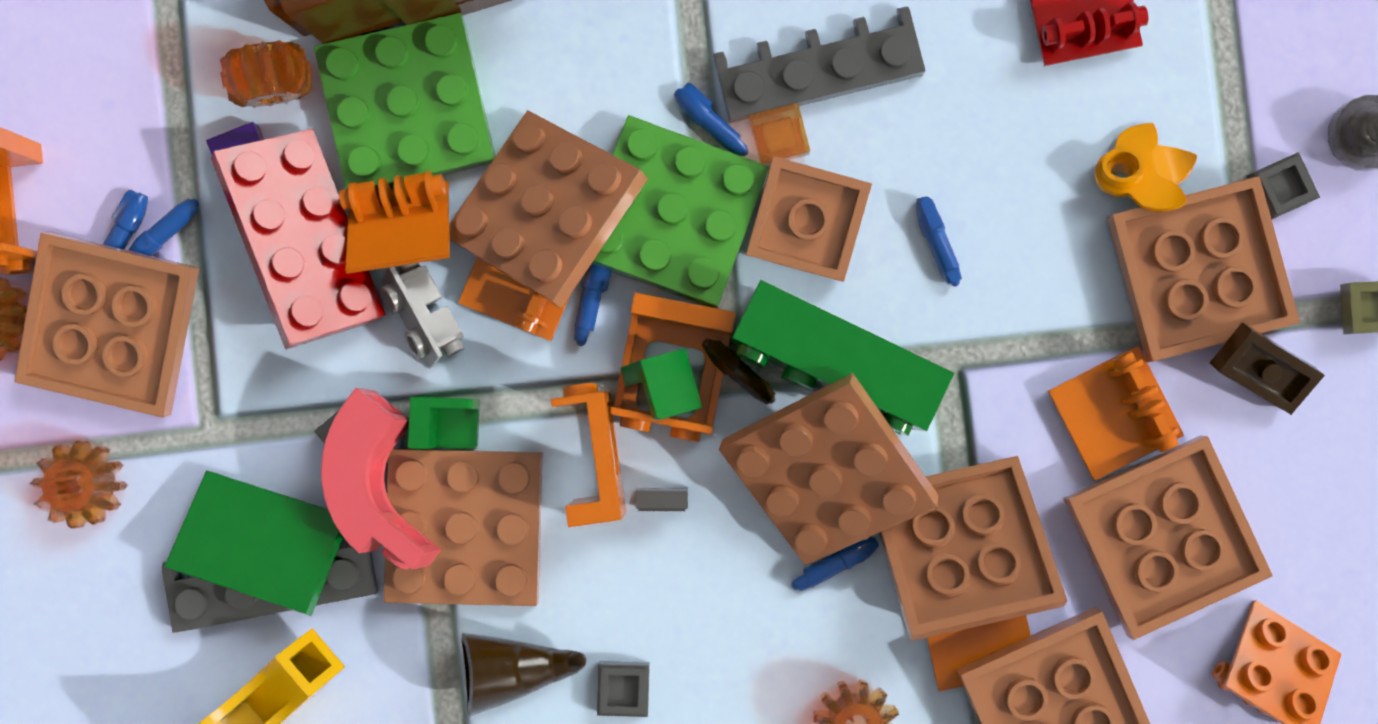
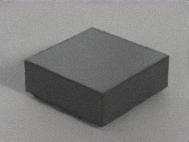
[1246,152,1320,219]
[636,488,688,511]
[597,661,650,717]

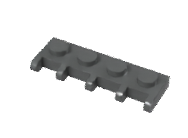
[713,6,926,123]
[162,546,378,633]

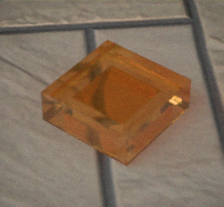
[749,103,811,166]

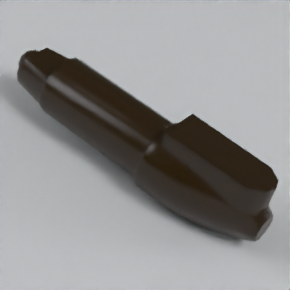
[702,338,776,405]

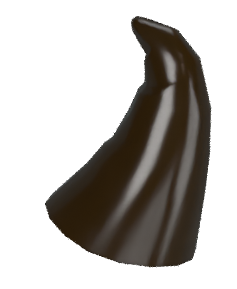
[461,633,587,717]

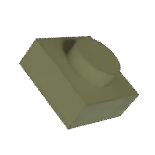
[1340,281,1378,335]

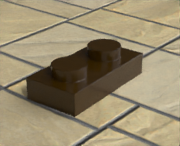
[1210,322,1325,415]

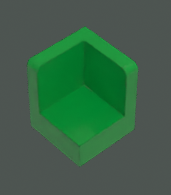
[620,348,703,421]
[408,396,480,449]

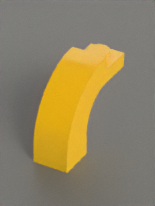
[198,628,345,724]

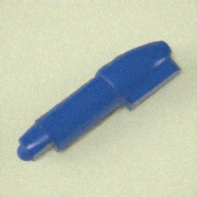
[673,82,749,156]
[103,190,148,249]
[916,196,962,287]
[128,198,199,256]
[574,264,612,346]
[791,536,879,591]

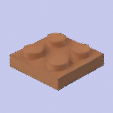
[746,156,872,282]

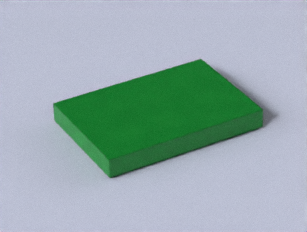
[164,470,343,616]

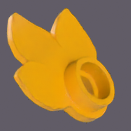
[1095,123,1197,211]

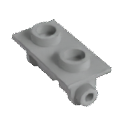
[380,263,465,369]

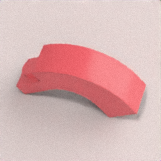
[321,388,442,570]

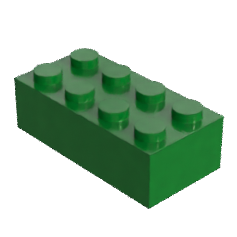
[729,280,955,436]

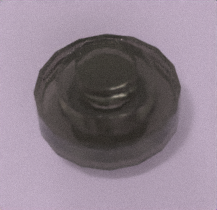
[1328,95,1378,171]

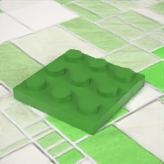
[313,13,495,190]
[591,115,770,309]

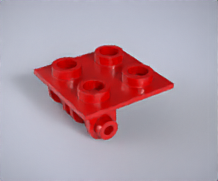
[1030,0,1149,66]

